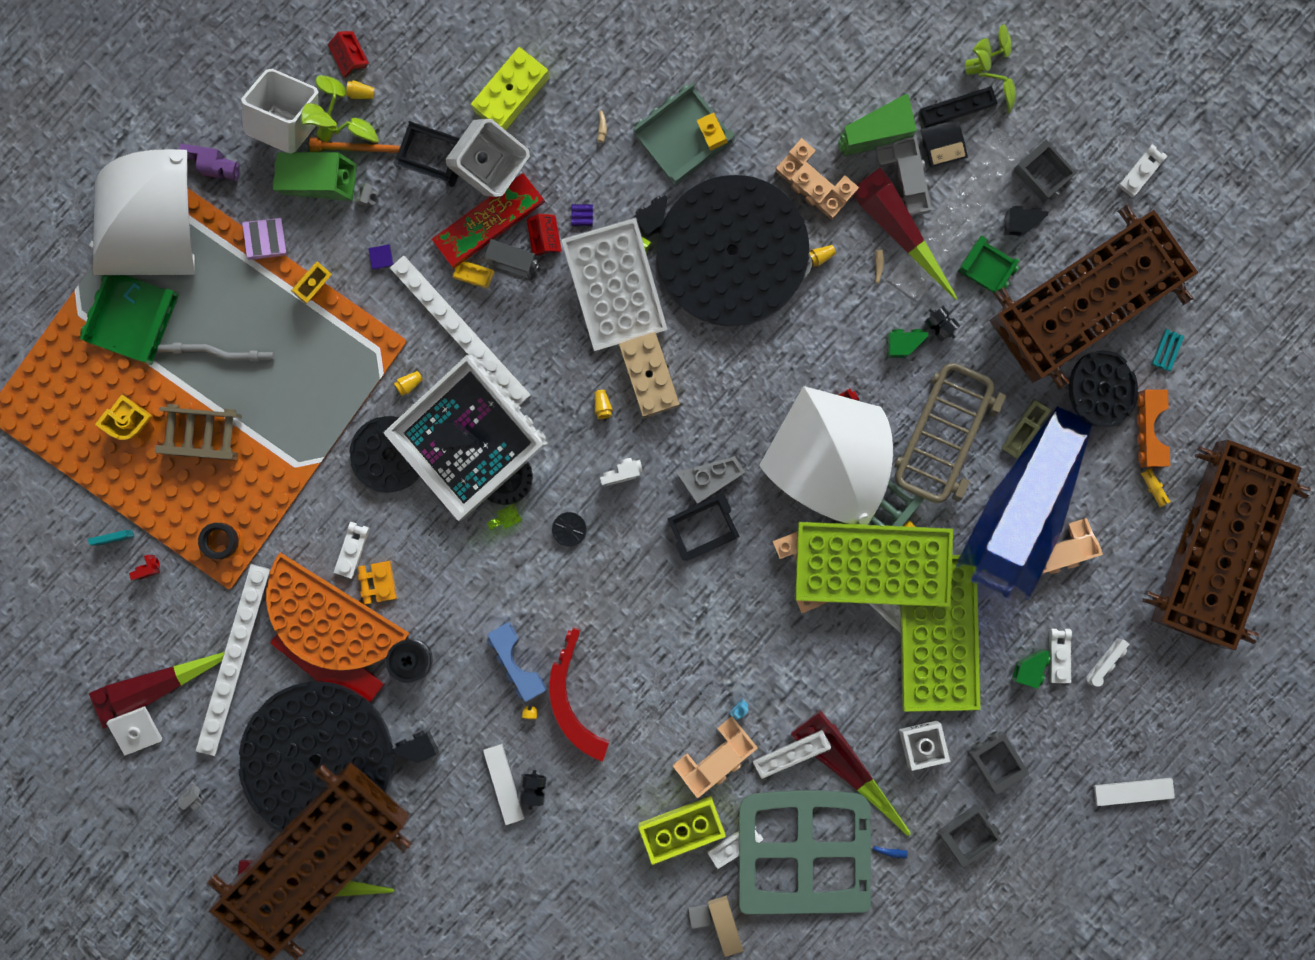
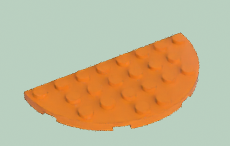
[266,552,411,670]

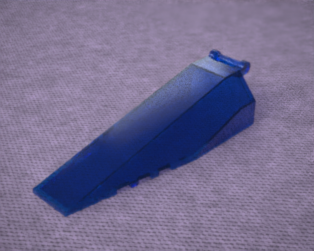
[956,406,1092,601]

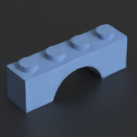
[487,622,547,702]

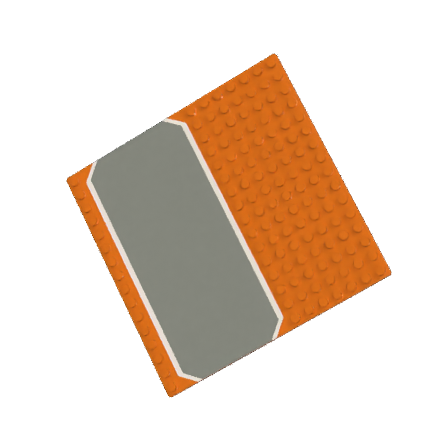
[0,188,407,589]

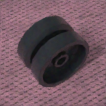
[386,638,433,683]

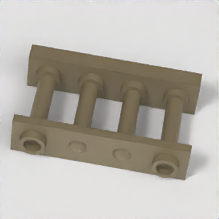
[155,404,242,461]

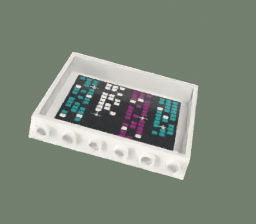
[383,355,548,521]

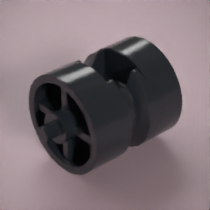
[924,305,961,342]
[518,770,547,810]

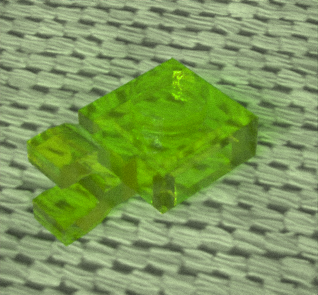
[486,503,522,530]

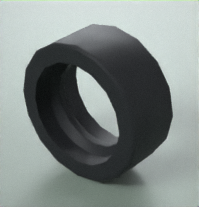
[198,523,239,559]

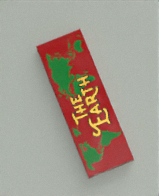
[432,173,545,269]

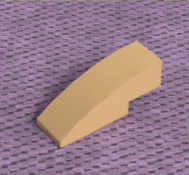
[708,895,743,957]

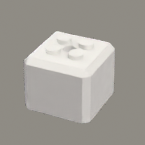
[241,69,318,154]
[446,119,530,197]

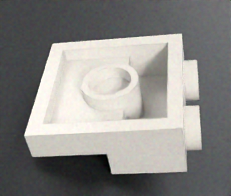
[600,458,643,487]

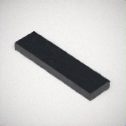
[919,86,998,128]

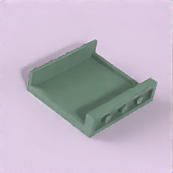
[633,83,735,186]

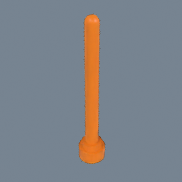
[309,137,400,153]

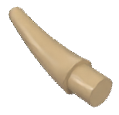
[597,110,607,143]
[875,250,884,283]

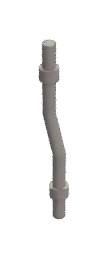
[158,342,275,362]

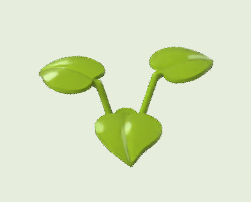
[965,24,1016,113]
[301,75,379,144]

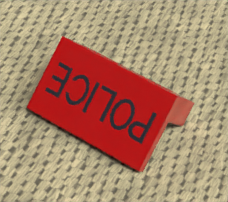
[327,31,369,77]
[526,214,562,256]

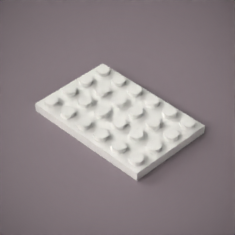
[561,218,667,351]

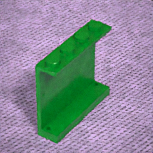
[80,275,179,365]

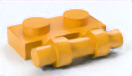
[357,561,397,604]

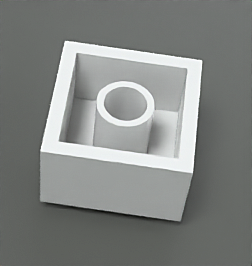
[899,721,950,771]

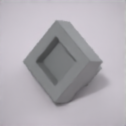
[354,183,378,205]
[178,784,202,811]

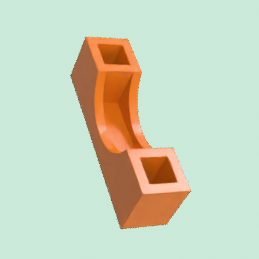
[1136,389,1170,468]

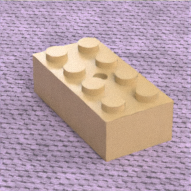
[619,332,680,419]

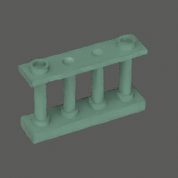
[838,479,924,526]

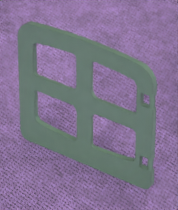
[739,790,871,914]

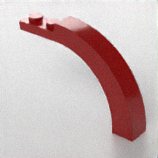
[549,627,609,762]

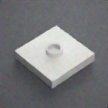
[107,706,162,755]

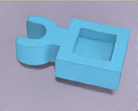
[730,699,749,720]

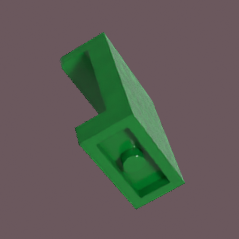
[957,235,1020,294]

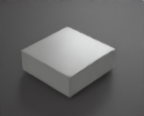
[688,904,711,929]

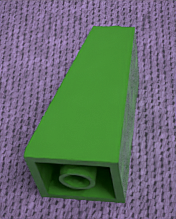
[838,94,917,156]
[273,152,357,201]

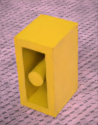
[291,261,332,304]

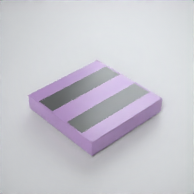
[242,218,287,260]

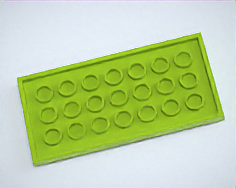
[795,522,953,607]
[900,555,980,712]

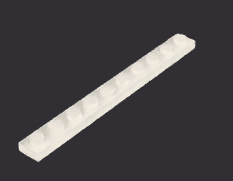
[390,256,531,406]
[196,564,271,756]

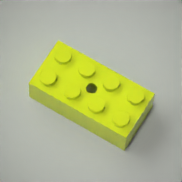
[471,47,550,130]
[638,796,726,865]

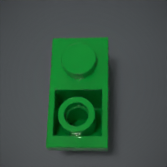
[887,329,928,358]
[1011,650,1050,689]

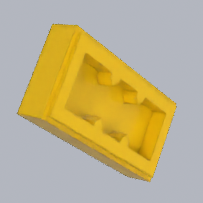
[697,112,728,151]
[452,261,495,289]

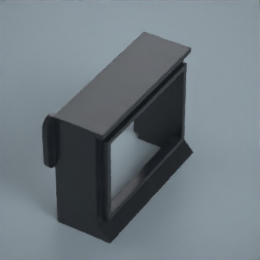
[393,121,460,188]
[667,494,740,561]

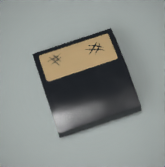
[921,119,968,168]

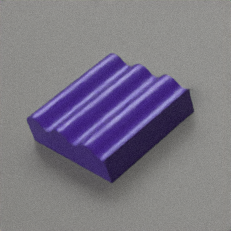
[571,204,593,226]
[368,244,394,270]

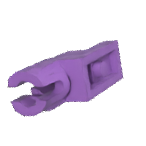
[179,144,240,181]

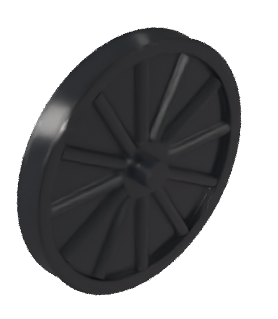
[552,512,586,547]

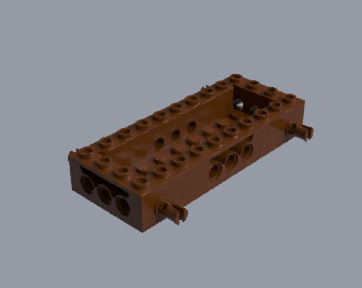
[989,204,1198,389]
[1142,440,1311,650]
[206,762,412,960]

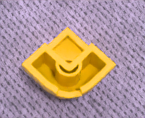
[95,395,152,440]

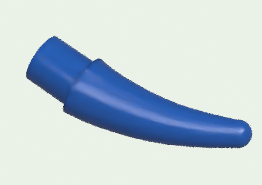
[873,846,908,859]

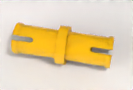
[1140,468,1171,507]

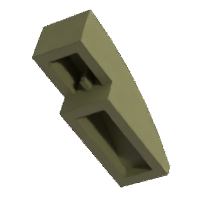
[1001,398,1051,459]

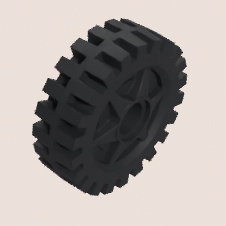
[487,462,533,505]

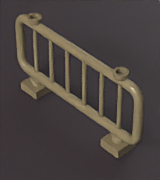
[894,363,1006,503]

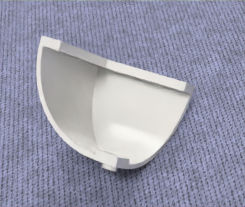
[93,150,195,275]
[759,386,893,525]

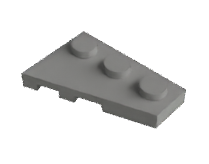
[676,456,745,504]

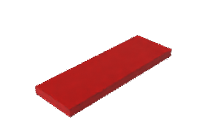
[270,634,385,702]

